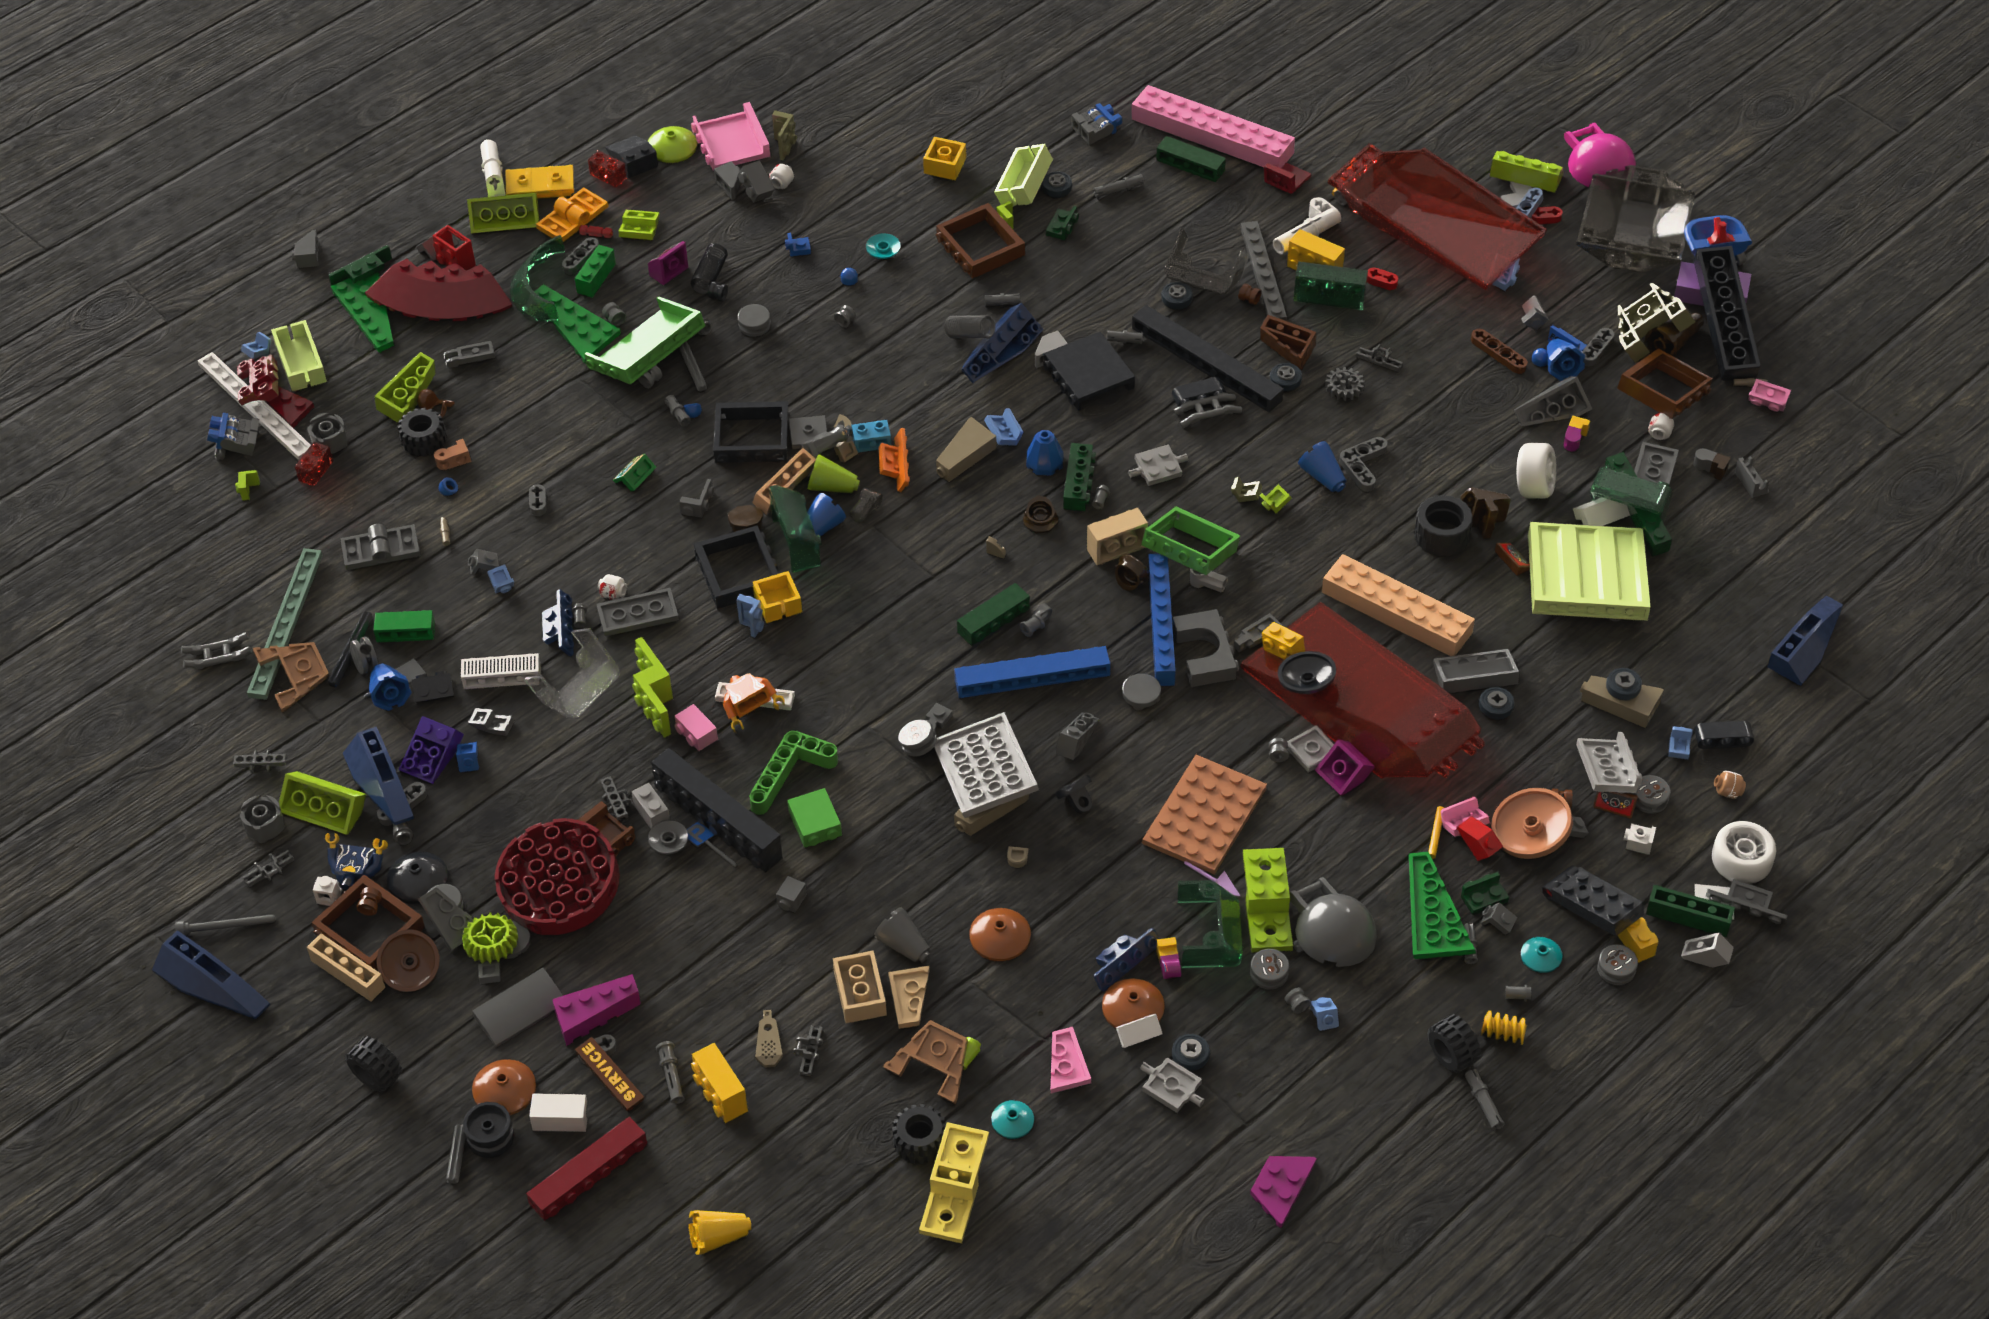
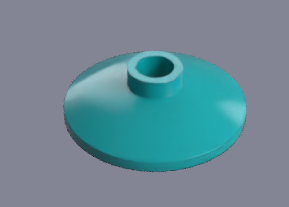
[866,233,900,259]
[1521,937,1562,973]
[991,1100,1034,1139]

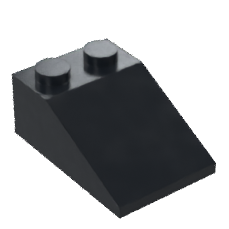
[605,135,658,178]

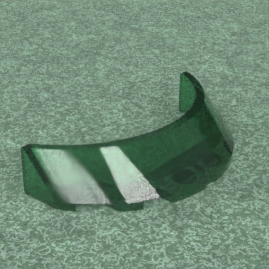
[510,235,565,322]

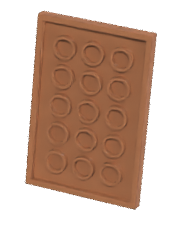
[1142,755,1267,875]

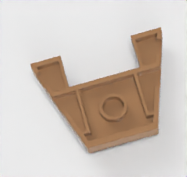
[253,642,329,712]
[883,1020,968,1104]

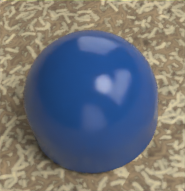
[841,268,858,285]
[1531,348,1548,367]
[683,403,701,418]
[439,477,458,496]

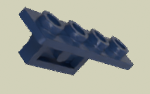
[542,589,574,657]
[1094,928,1159,991]

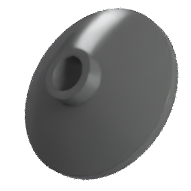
[648,820,688,854]

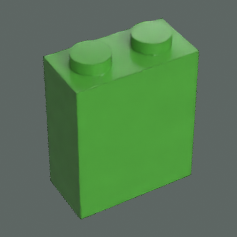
[787,788,842,848]

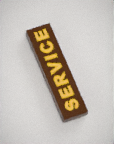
[575,1037,644,1112]

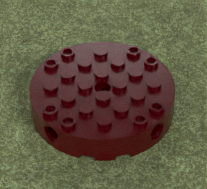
[495,818,620,935]

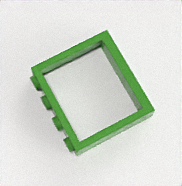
[1141,507,1240,575]

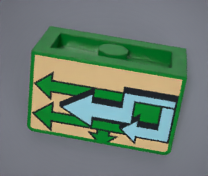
[613,454,656,491]

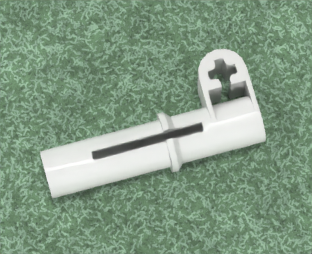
[480,140,505,197]
[1273,198,1341,254]

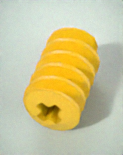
[1481,1011,1527,1045]

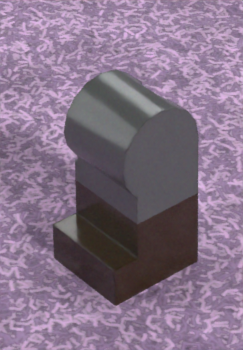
[1693,448,1730,480]

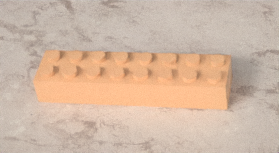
[1322,554,1475,656]

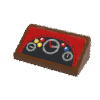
[1495,543,1530,576]
[1593,791,1638,819]

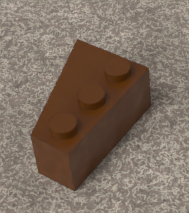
[1260,315,1316,371]

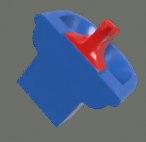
[1684,215,1752,259]

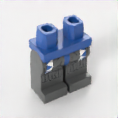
[1071,103,1122,145]
[207,413,259,456]

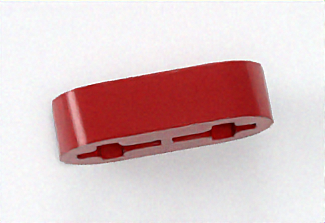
[1530,206,1562,224]
[1366,268,1398,290]

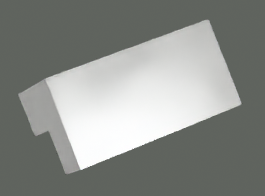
[1573,493,1630,526]
[529,1094,587,1132]

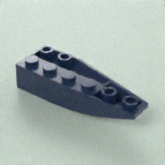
[961,303,1044,383]
[1768,596,1843,686]
[343,726,414,825]
[152,930,270,1019]

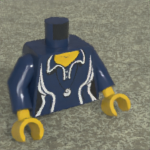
[325,833,388,891]

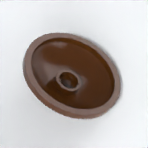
[377,930,440,992]

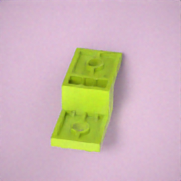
[632,637,673,738]
[1243,848,1293,952]

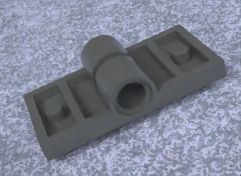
[340,524,420,570]

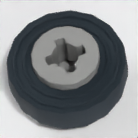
[1172,1034,1210,1071]

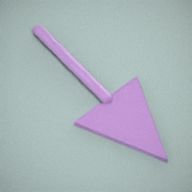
[1184,861,1241,897]

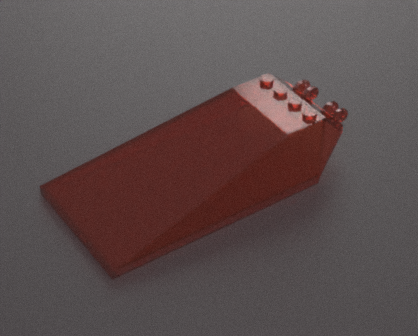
[1241,602,1485,779]

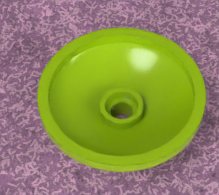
[648,126,697,163]

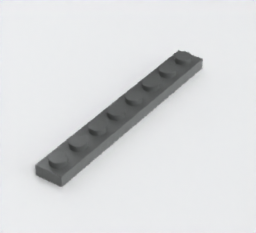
[1240,221,1287,321]

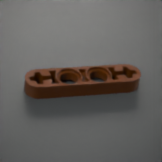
[1471,329,1528,374]

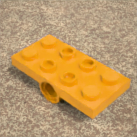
[536,187,609,243]

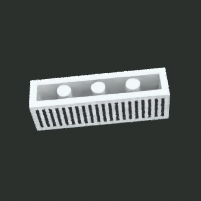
[461,654,541,689]

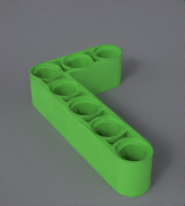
[749,731,838,815]

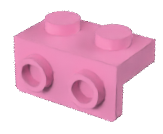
[1749,379,1791,412]
[1441,797,1490,837]

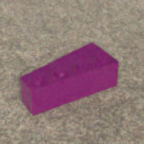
[552,974,641,1046]

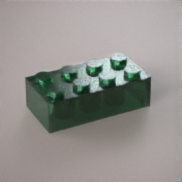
[1293,261,1368,310]

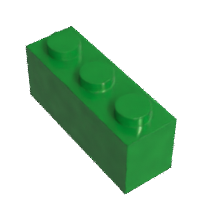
[575,245,616,298]
[374,610,435,642]

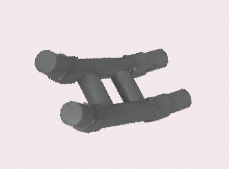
[1174,393,1242,428]
[181,632,253,669]

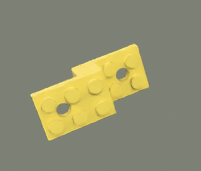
[919,1122,989,1243]

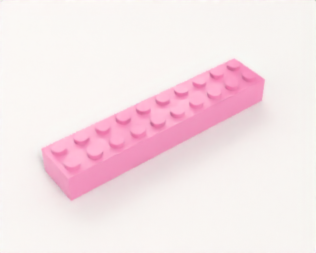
[1132,85,1295,168]

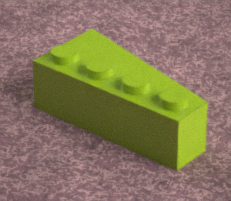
[375,352,436,422]

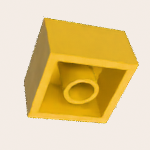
[923,137,966,180]

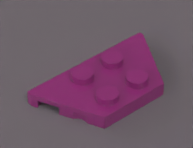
[1250,1156,1317,1228]

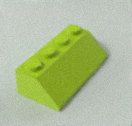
[1490,151,1564,192]
[467,193,539,233]
[279,771,366,835]

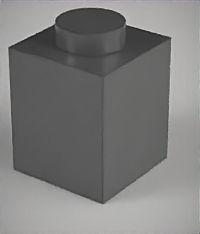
[776,876,807,913]

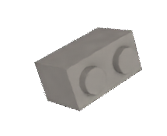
[631,783,670,829]

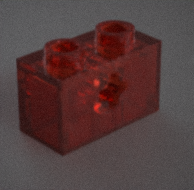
[588,150,626,187]
[295,442,333,486]

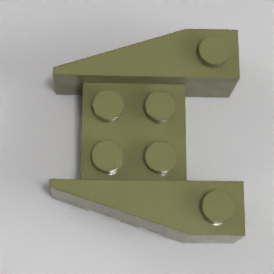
[1618,283,1695,362]

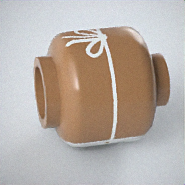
[1714,771,1746,799]

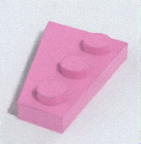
[1051,1027,1091,1093]

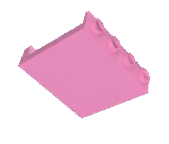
[691,102,770,171]

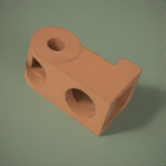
[434,439,471,470]

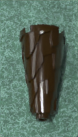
[1645,313,1704,357]

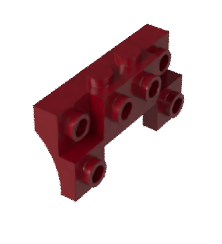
[237,354,279,406]

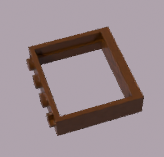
[935,203,1025,279]
[1617,348,1713,419]
[312,875,425,971]

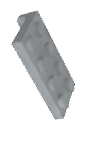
[1576,732,1642,793]

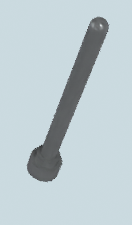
[175,915,276,936]

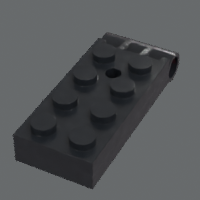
[1542,865,1644,936]

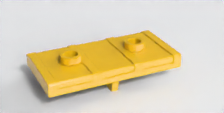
[505,165,574,199]

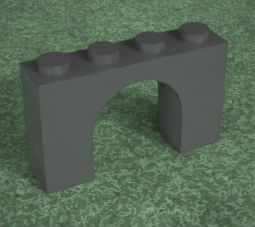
[1172,609,1239,687]

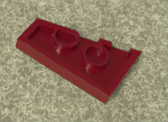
[265,386,314,428]

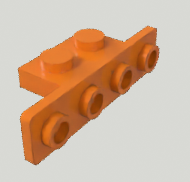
[878,428,910,492]

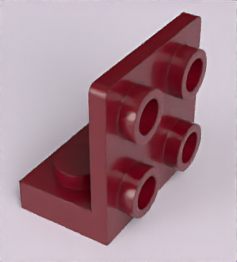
[1264,163,1311,194]

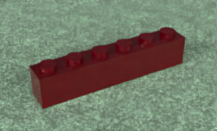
[526,1116,647,1221]

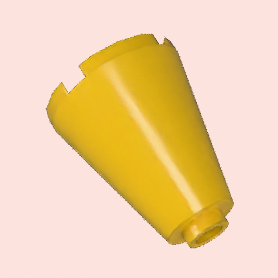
[689,1210,751,1255]

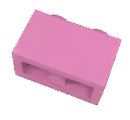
[674,704,718,751]

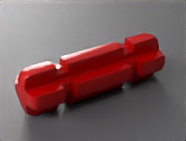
[579,225,613,238]

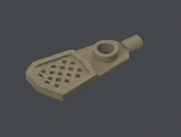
[755,1010,783,1068]

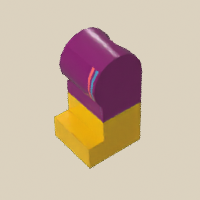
[1563,416,1590,451]
[1157,937,1181,979]

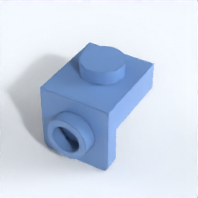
[241,332,271,359]
[487,565,514,593]
[1668,726,1692,759]
[1310,997,1339,1031]

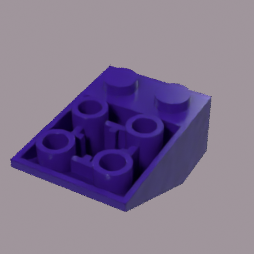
[399,716,464,784]

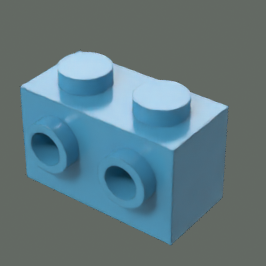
[851,420,891,452]

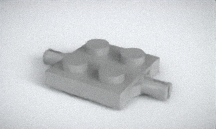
[1128,444,1188,486]
[1140,1058,1204,1113]

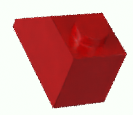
[1456,816,1503,861]

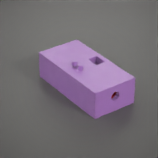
[1674,262,1751,306]

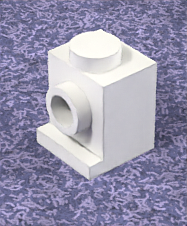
[1623,824,1656,854]
[313,876,342,906]

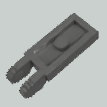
[444,341,495,368]

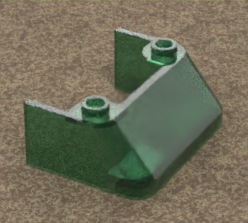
[1590,465,1673,522]
[769,485,822,573]
[1177,880,1243,968]

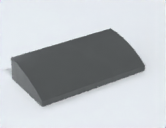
[1433,649,1519,694]
[472,968,563,1048]

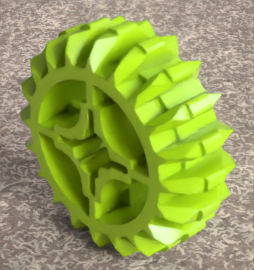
[462,912,518,964]

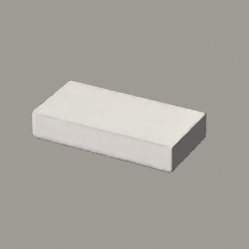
[1116,1014,1162,1048]

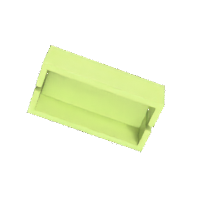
[994,144,1053,207]
[271,320,327,392]

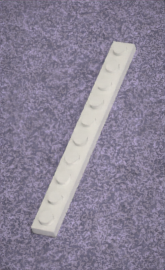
[198,352,314,461]

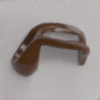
[417,389,455,418]

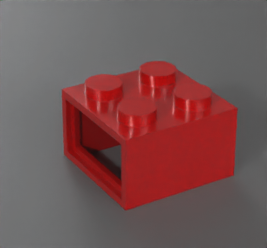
[432,225,476,271]

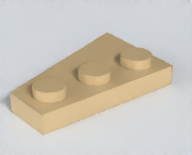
[888,966,929,1029]

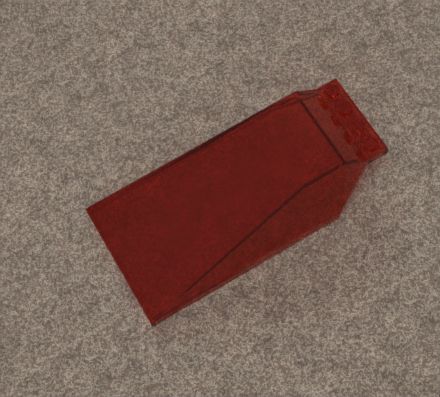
[1328,143,1547,290]

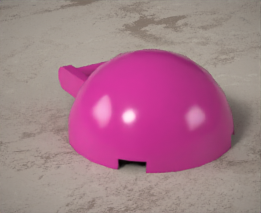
[1564,123,1636,190]

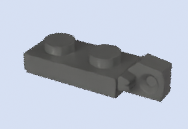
[1234,613,1283,652]

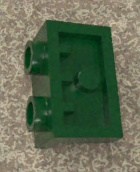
[1046,206,1079,240]
[1461,872,1509,915]

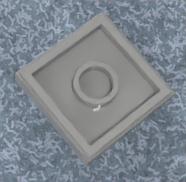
[1287,725,1334,773]

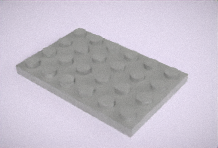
[934,712,1039,818]

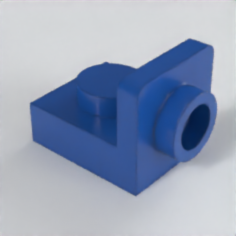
[785,233,811,256]
[456,742,479,772]

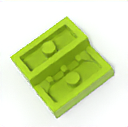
[619,210,659,240]

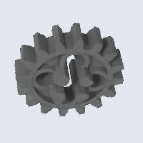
[1325,367,1364,401]

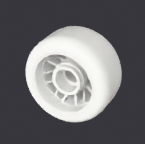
[1517,443,1556,498]
[1712,821,1776,884]

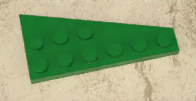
[331,272,394,353]
[531,284,621,364]
[1409,852,1476,959]

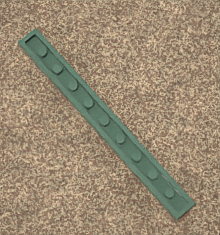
[247,548,323,700]

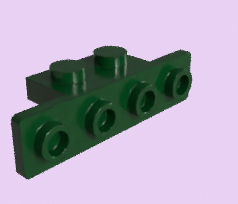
[328,245,392,286]

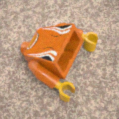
[723,673,785,733]

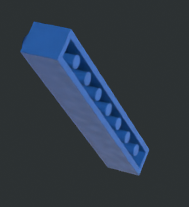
[1148,554,1175,686]
[954,646,1110,698]

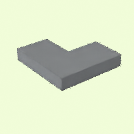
[1500,182,1534,211]

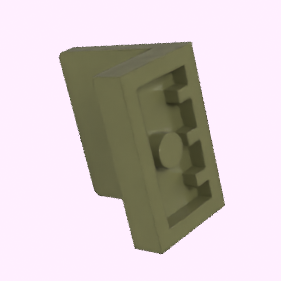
[772,111,797,160]

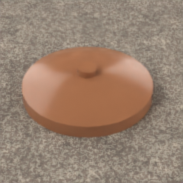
[1491,788,1573,859]

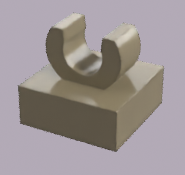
[834,440,858,462]

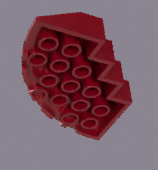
[365,258,513,321]

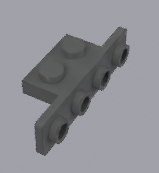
[1706,879,1788,924]

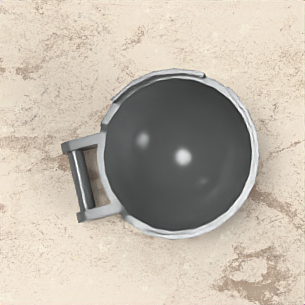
[1289,877,1377,967]

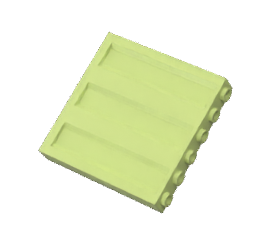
[1528,522,1650,621]

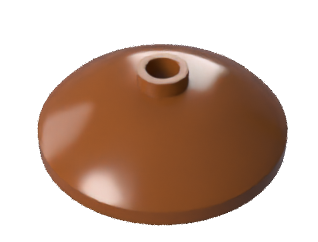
[970,908,1031,961]
[1102,978,1164,1029]
[472,1059,536,1115]

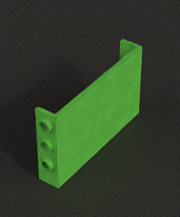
[584,297,705,384]

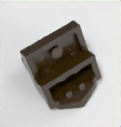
[1460,487,1511,539]

